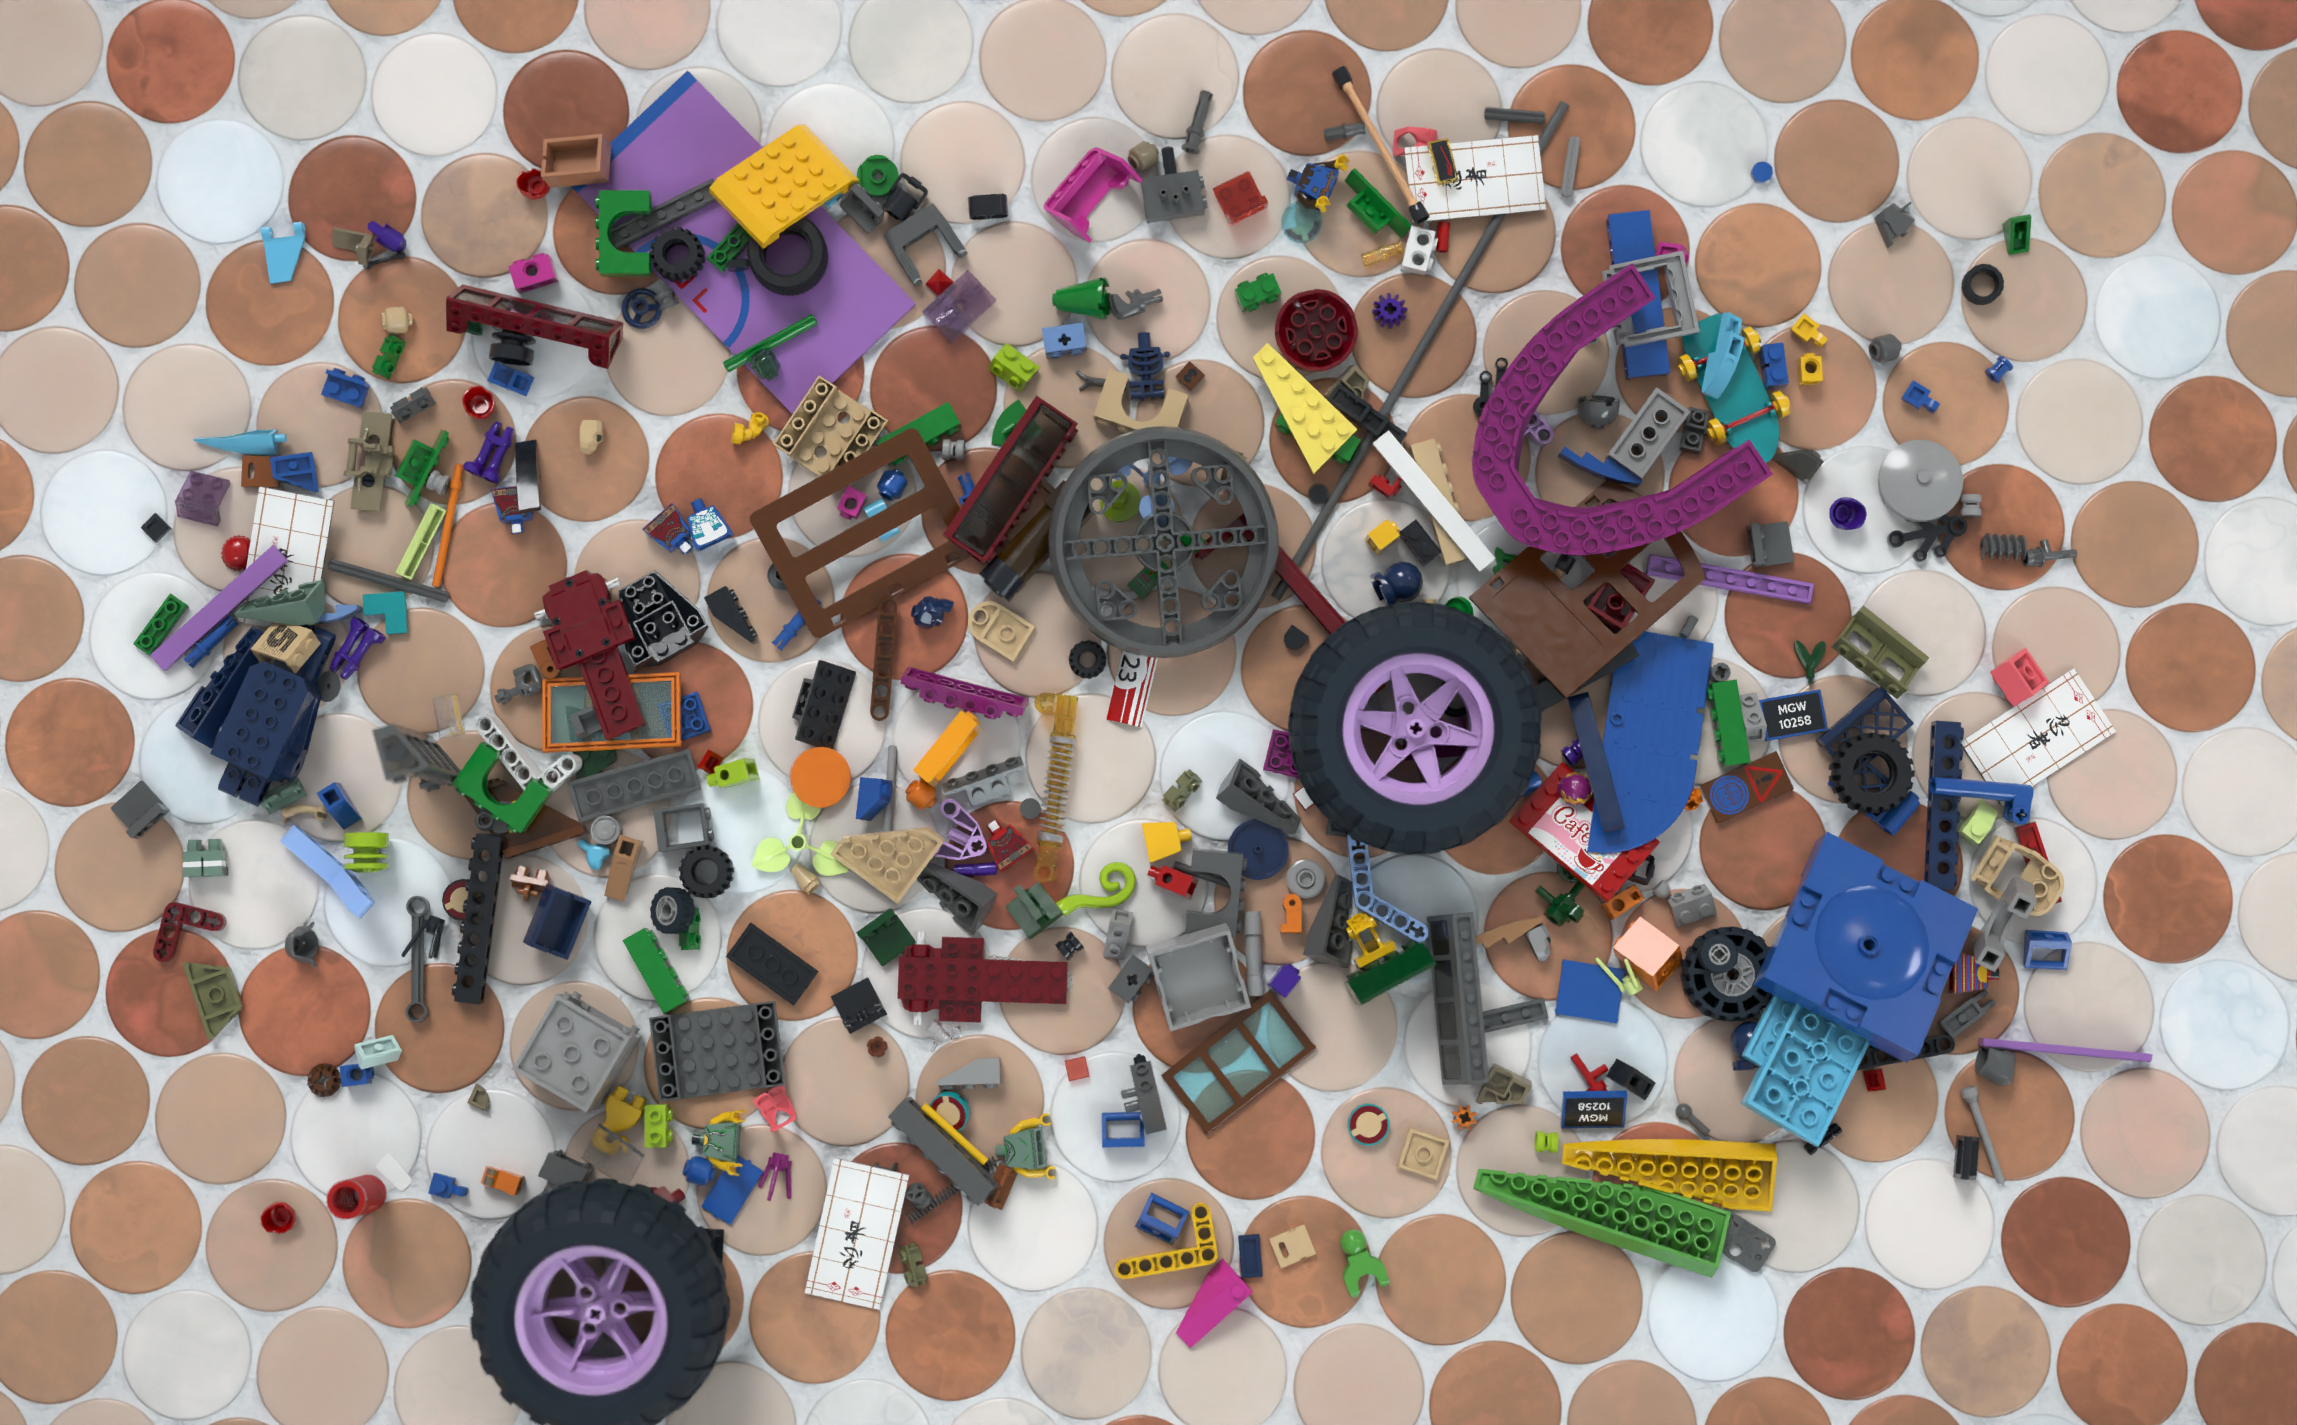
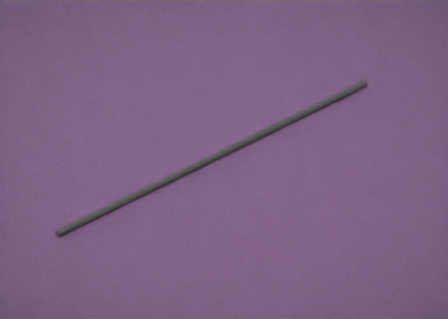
[1271,101,1569,601]

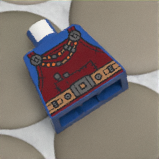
[491,486,533,534]
[642,503,693,555]

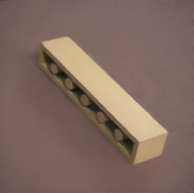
[1409,438,1468,567]

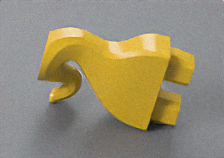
[594,1085,647,1154]

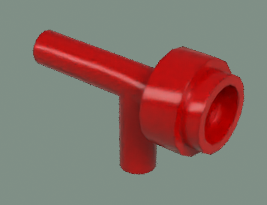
[1570,1053,1609,1091]

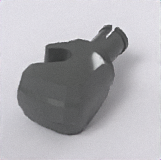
[1108,289,1163,320]

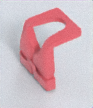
[1392,126,1437,157]
[753,1086,797,1133]

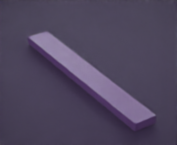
[150,545,288,671]
[1646,554,1814,605]
[1978,1038,2152,1062]

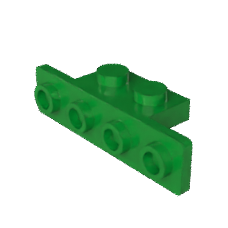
[1345,168,1412,238]
[395,430,449,507]

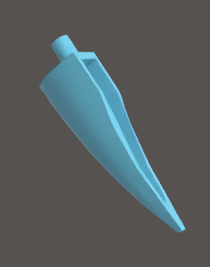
[193,430,287,456]

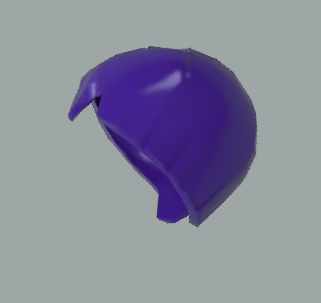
[1829,497,1867,530]

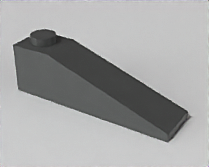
[1303,875,1352,968]

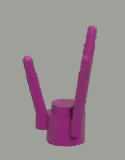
[758,1152,792,1201]

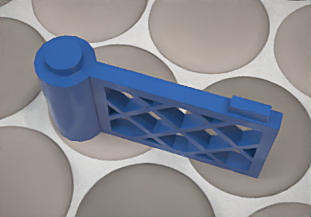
[1827,755,1920,836]

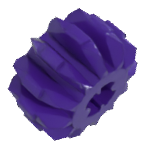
[1372,293,1408,329]

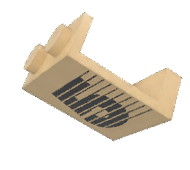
[251,622,321,674]

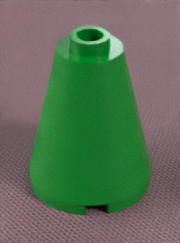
[1052,277,1110,319]

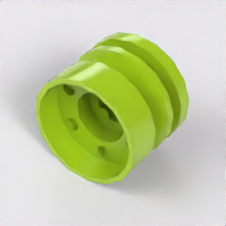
[344,832,389,873]

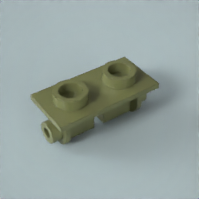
[1162,769,1202,812]
[898,1242,928,1287]

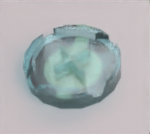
[1281,201,1322,243]

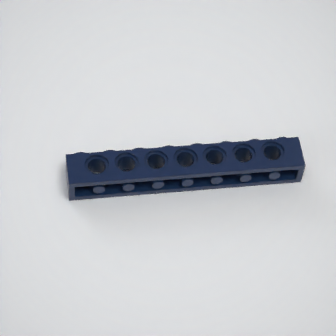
[1924,721,1964,890]

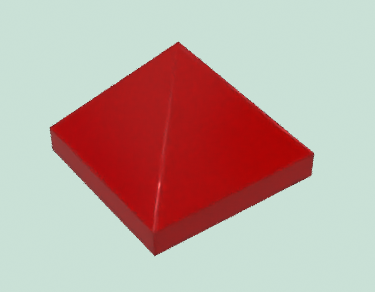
[925,269,954,298]
[698,749,723,774]
[1863,1068,1886,1092]

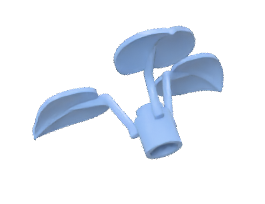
[1113,453,1193,528]

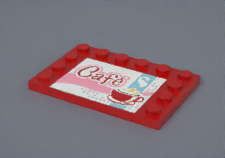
[1509,762,1660,903]

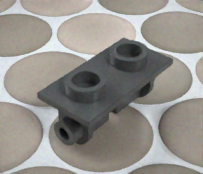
[390,387,436,423]

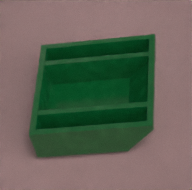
[1344,940,1437,1005]

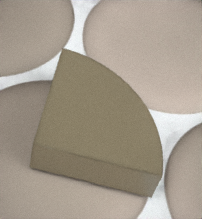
[467,1083,490,1112]

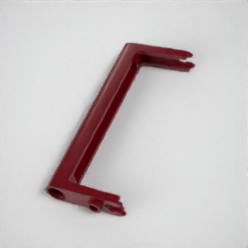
[1195,513,1346,634]

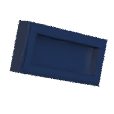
[1238,1234,1262,1278]

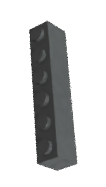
[888,1096,1000,1206]

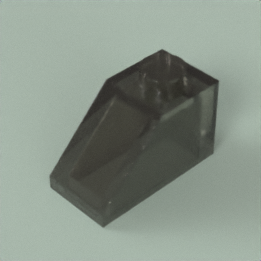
[1772,449,1824,484]

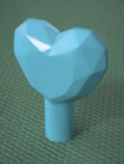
[577,838,610,870]

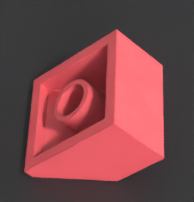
[1990,647,2049,707]

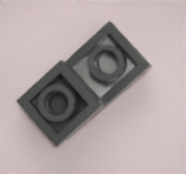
[1679,407,1709,455]

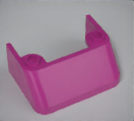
[1044,147,1143,243]

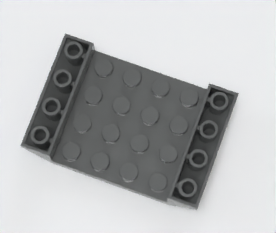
[649,1001,786,1102]

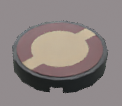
[442,879,485,921]

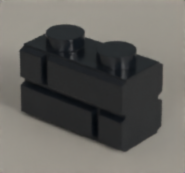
[1399,519,1441,567]

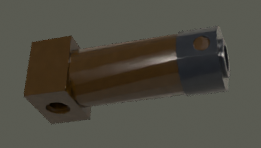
[979,480,1094,602]

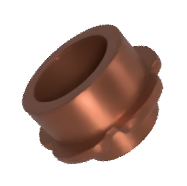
[867,1036,888,1057]

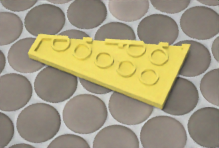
[1253,343,1357,475]

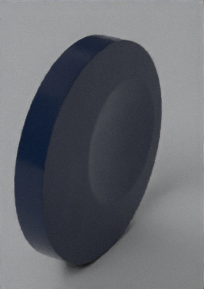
[1227,819,1288,880]

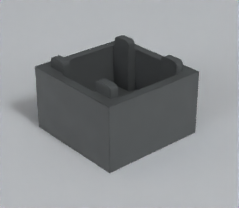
[538,1149,594,1186]

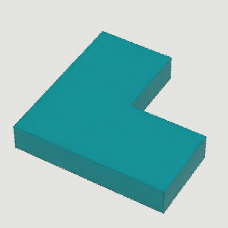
[362,591,408,635]

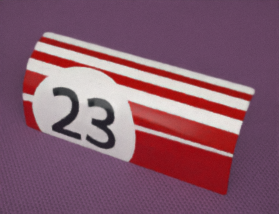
[1106,651,1158,728]

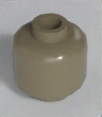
[1127,141,1159,172]

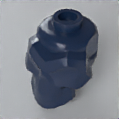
[911,596,954,629]

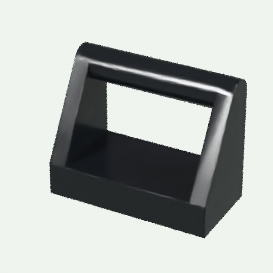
[1953,1135,1980,1180]

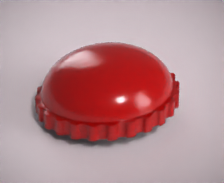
[221,535,251,571]

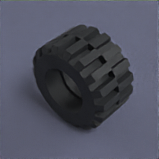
[650,227,705,283]
[679,845,734,898]

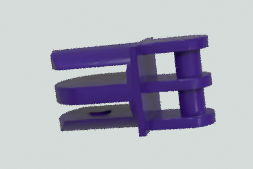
[367,221,407,253]

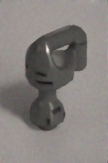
[495,664,542,705]

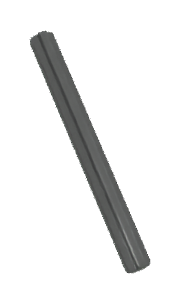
[328,559,449,603]

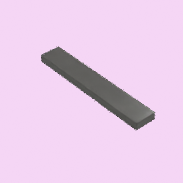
[610,178,717,250]

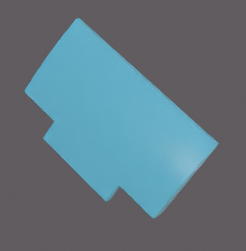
[1741,995,1869,1147]

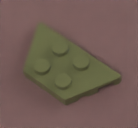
[182,962,244,1040]

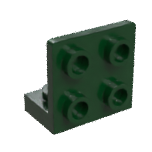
[856,908,916,966]

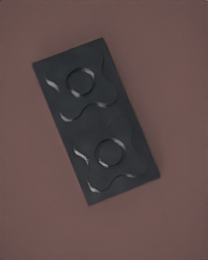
[726,922,819,1006]

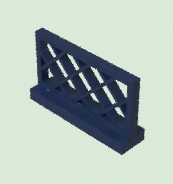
[1816,686,1914,776]

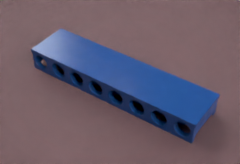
[1606,210,1670,380]

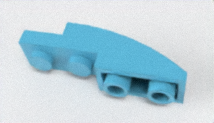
[1701,312,1745,399]

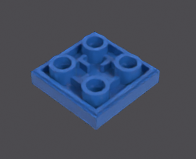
[658,691,712,741]

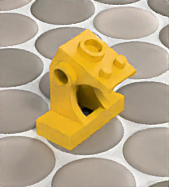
[1346,911,1397,968]

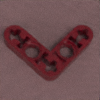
[153,902,227,962]

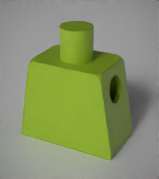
[706,758,760,788]

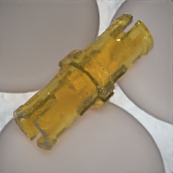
[1361,240,1405,267]

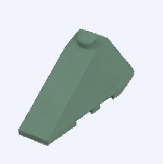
[235,580,325,626]

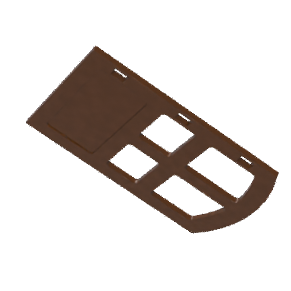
[1469,480,1706,699]

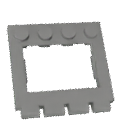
[1601,251,1700,348]

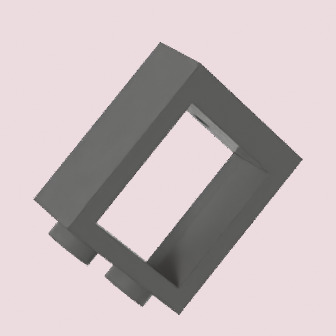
[653,803,714,852]

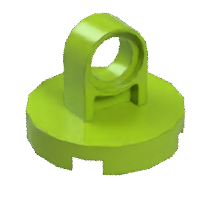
[1099,480,1141,522]

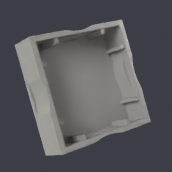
[1145,923,1251,1031]

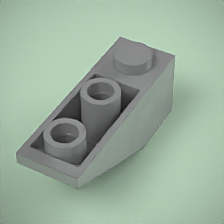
[936,1058,1001,1089]

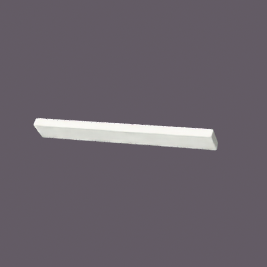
[1372,430,1496,572]

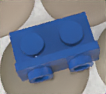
[321,368,370,408]

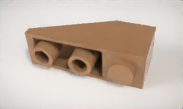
[604,835,644,902]

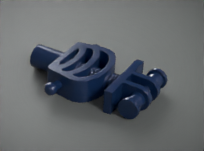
[1120,332,1170,401]

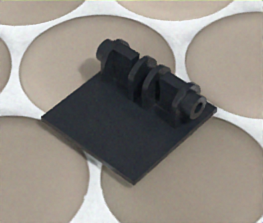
[831,977,887,1034]

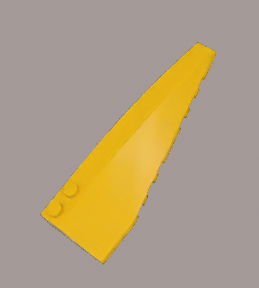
[1562,1139,1778,1211]

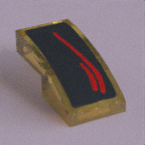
[1427,138,1458,186]

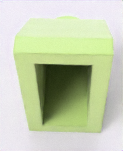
[1957,799,1998,845]

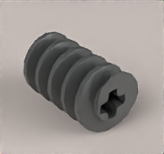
[1980,533,2027,561]

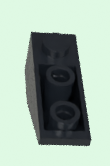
[704,586,758,645]

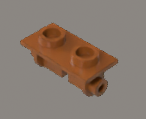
[984,1163,1018,1210]

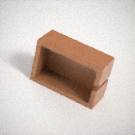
[541,134,611,188]

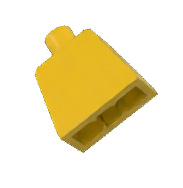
[1142,822,1192,863]

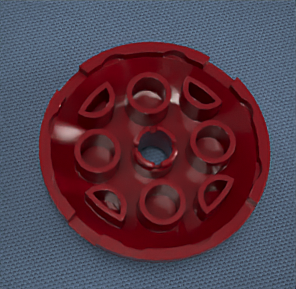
[1275,289,1358,372]

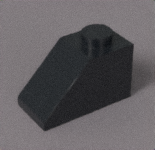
[1606,1059,1656,1101]

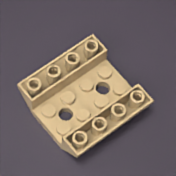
[773,375,888,490]

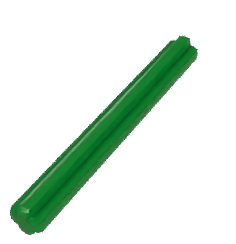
[723,314,817,372]

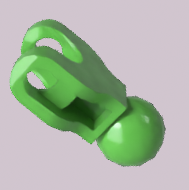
[1340,1229,1389,1298]

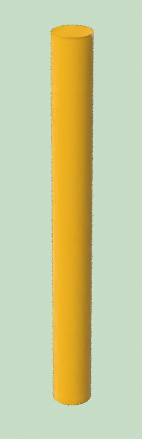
[920,1103,988,1166]

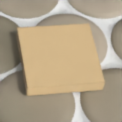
[1397,1127,1450,1181]

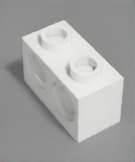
[1400,226,1438,275]

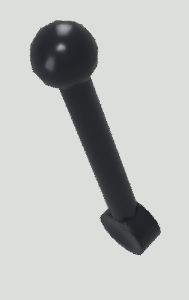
[363,251,405,269]

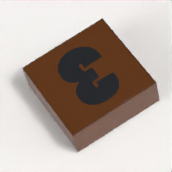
[1176,361,1205,391]

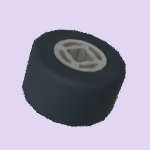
[1697,935,1738,974]

